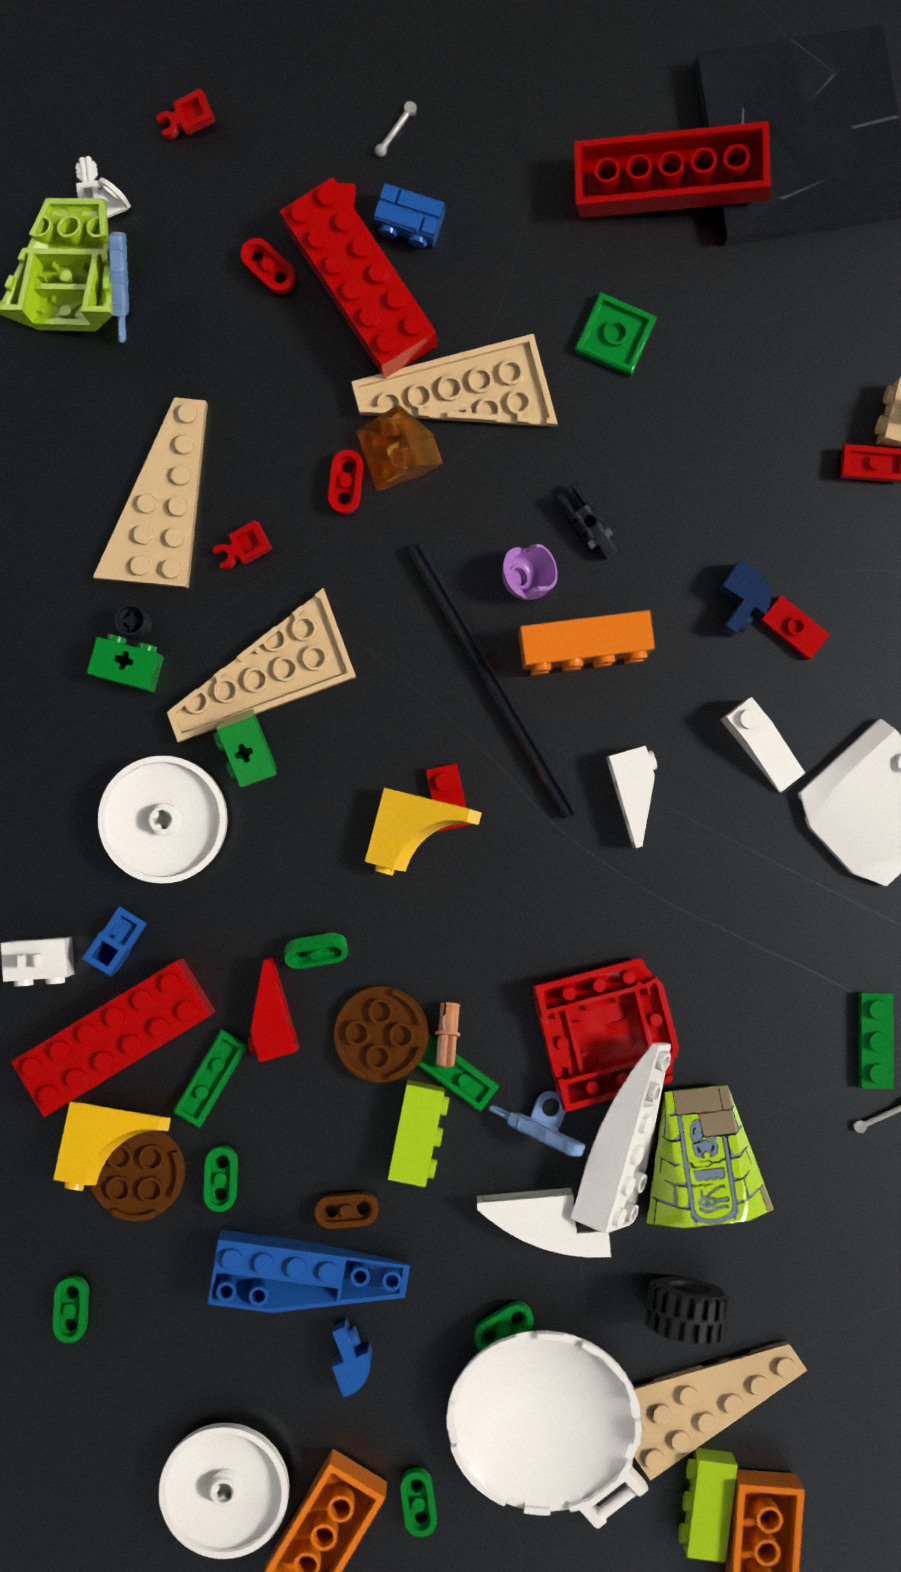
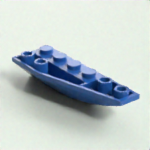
[208,1229,410,1313]

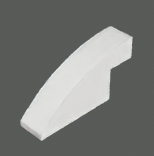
[477,1188,611,1257]

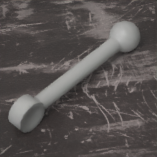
[375,101,417,157]
[853,1105,901,1133]

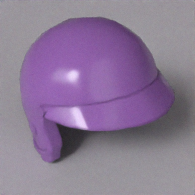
[502,544,558,600]

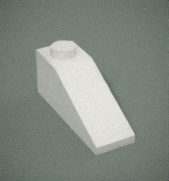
[720,697,805,793]
[606,746,657,848]

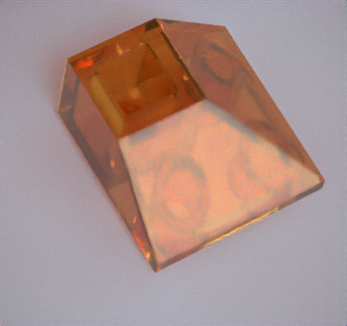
[356,405,443,490]

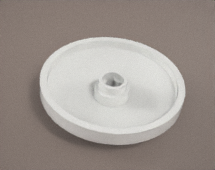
[98,756,228,883]
[159,1423,290,1559]

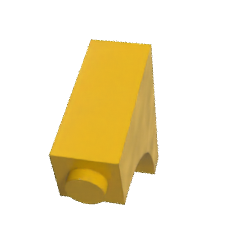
[365,788,481,875]
[53,1102,171,1191]

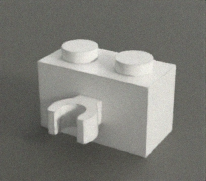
[1,937,75,986]

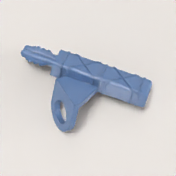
[109,232,129,343]
[489,1091,585,1156]

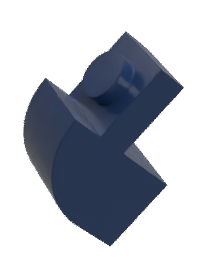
[718,559,771,637]

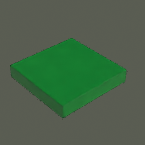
[574,292,657,376]

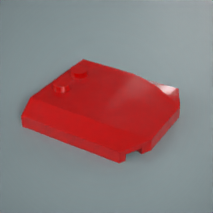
[532,958,679,1112]

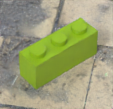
[388,1080,450,1187]
[678,1448,738,1563]

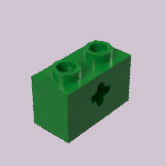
[87,634,164,693]
[214,709,276,787]

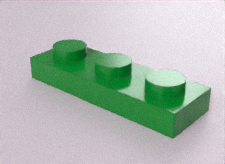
[858,992,894,1089]

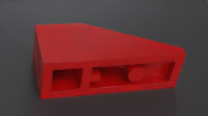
[248,957,299,1062]

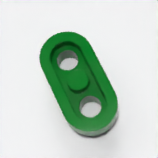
[284,932,348,969]
[204,1145,238,1212]
[53,1275,89,1343]
[474,1301,534,1351]
[400,1467,437,1537]

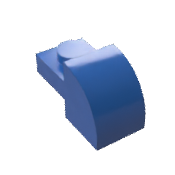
[82,906,147,976]
[332,1318,372,1397]

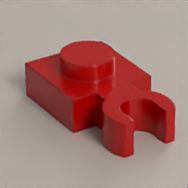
[156,88,216,140]
[212,520,273,570]

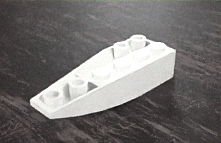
[571,1042,671,1234]

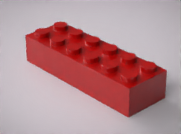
[574,121,770,218]
[280,177,437,379]
[11,958,215,1117]

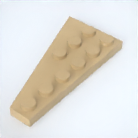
[351,334,558,427]

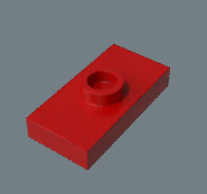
[760,595,830,660]

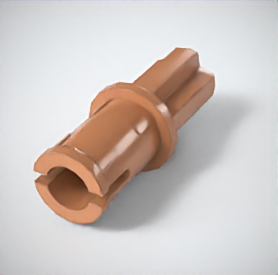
[435,1002,460,1068]

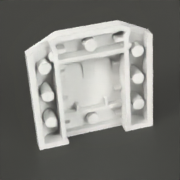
[798,719,901,886]

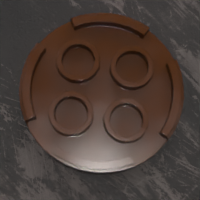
[334,986,429,1082]
[89,1130,185,1222]

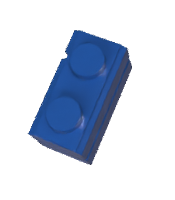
[373,183,445,248]

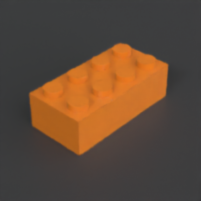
[518,610,655,676]
[263,1449,387,1572]
[725,1469,805,1572]

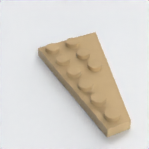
[93,397,207,588]
[167,588,357,742]
[632,1340,807,1481]

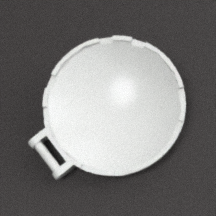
[447,1331,648,1529]

